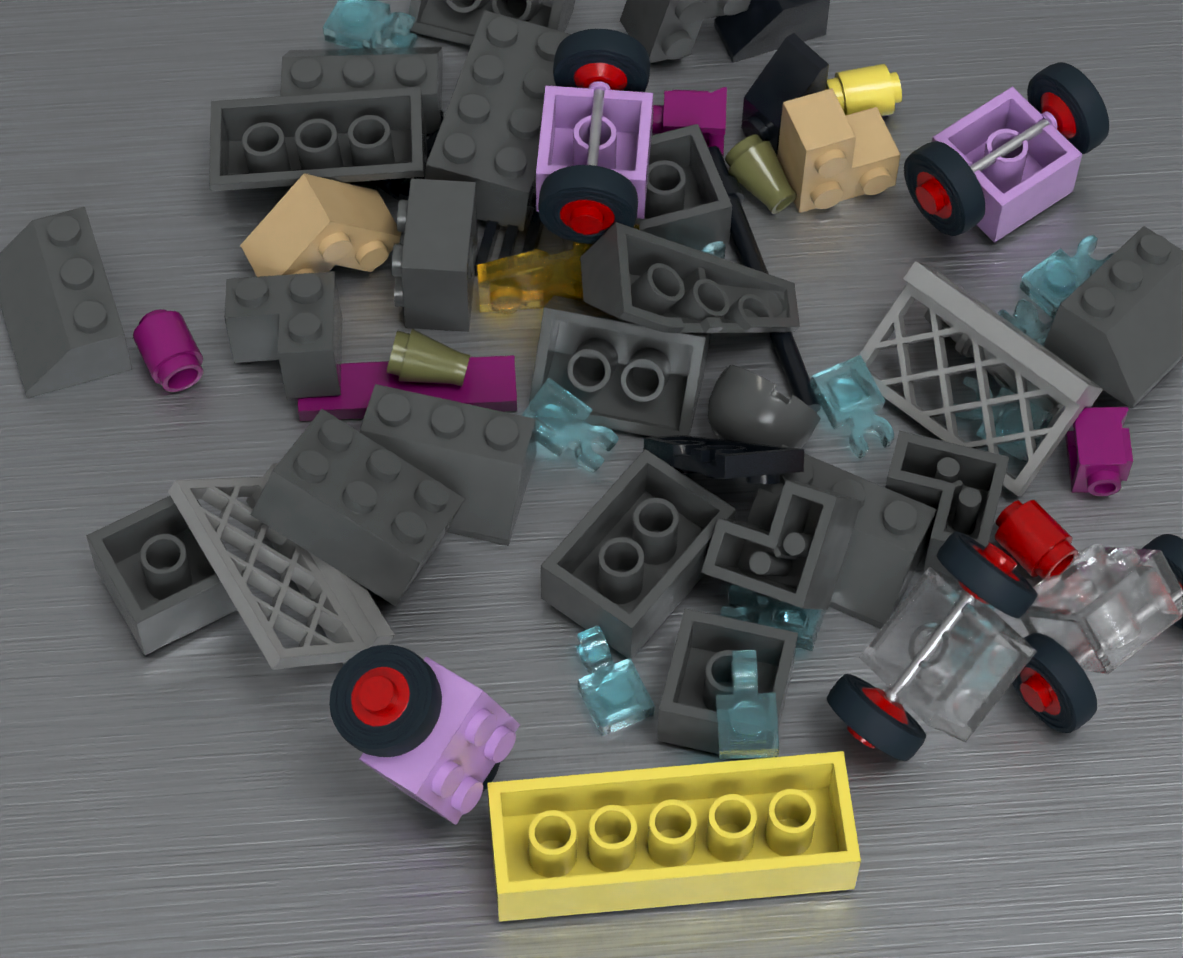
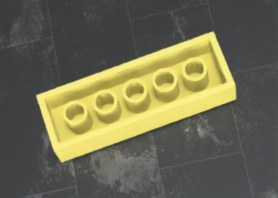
[487,751,861,922]

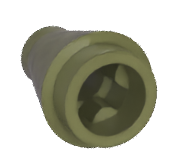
[725,134,797,214]
[386,329,470,387]

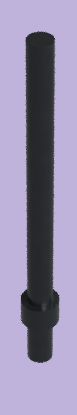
[708,146,821,413]

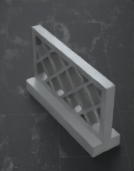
[848,261,1103,496]
[168,463,395,669]

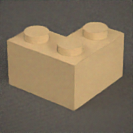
[777,88,901,213]
[240,173,401,277]

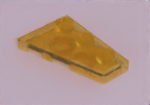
[477,223,640,314]

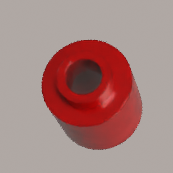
[995,500,1078,583]

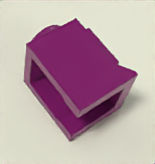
[652,87,727,157]
[1065,407,1133,496]

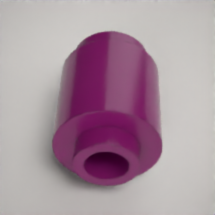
[133,309,203,392]

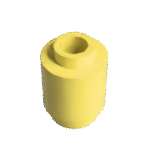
[826,64,902,116]

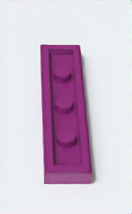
[298,355,517,421]

